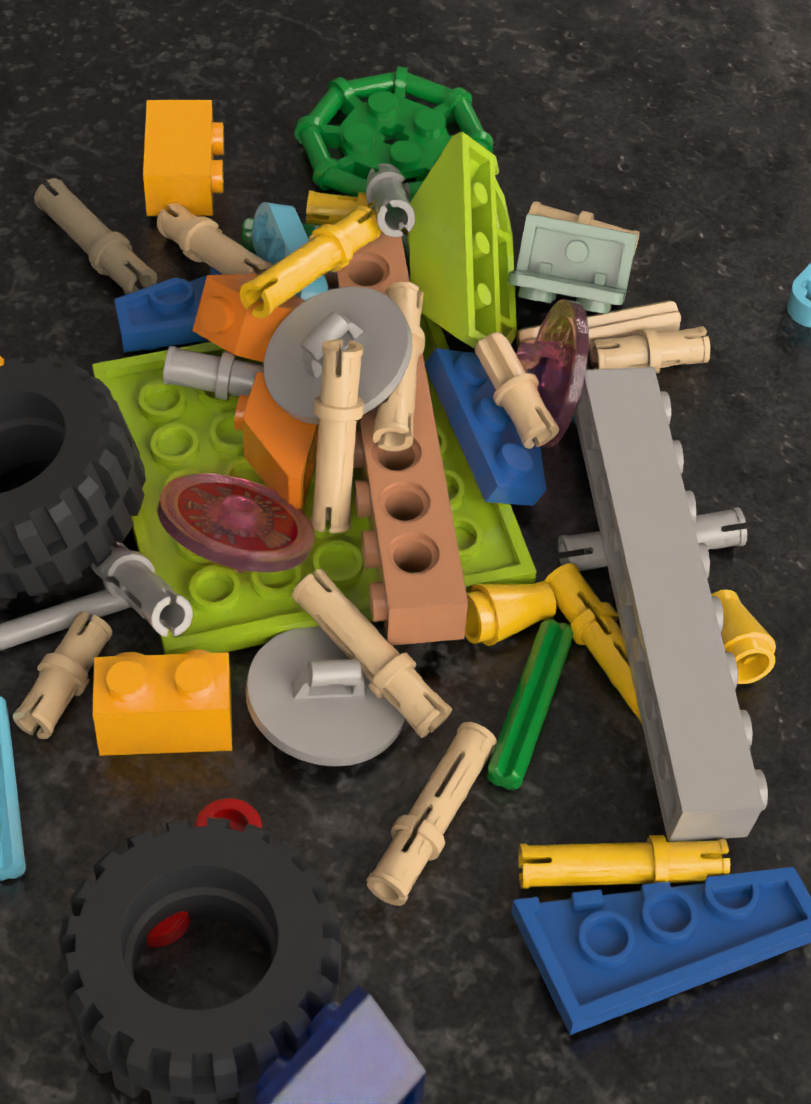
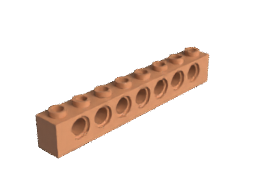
[324,231,468,646]

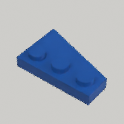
[114,254,257,353]
[425,348,546,506]

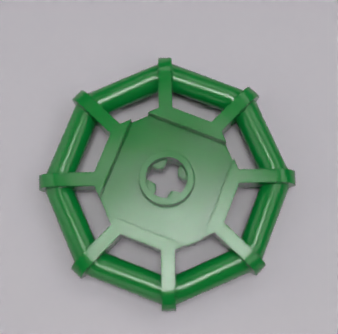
[294,66,493,203]

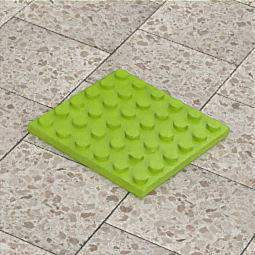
[92,313,537,655]

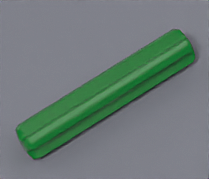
[487,619,573,790]

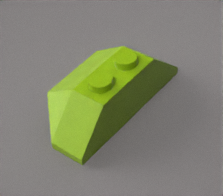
[407,132,517,349]

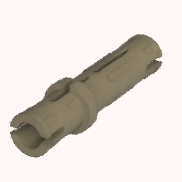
[34,178,157,295]

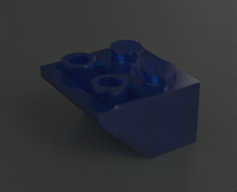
[256,985,426,1104]

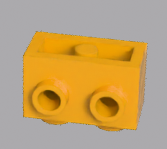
[143,100,224,216]
[93,650,232,756]

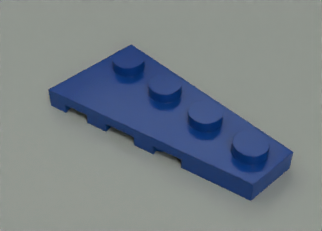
[511,867,811,1035]

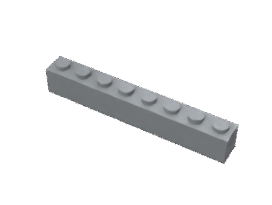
[573,367,768,842]

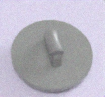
[264,287,413,425]
[245,626,405,766]

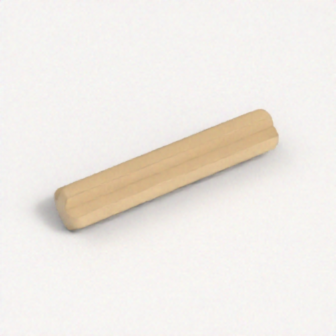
[516,300,681,362]

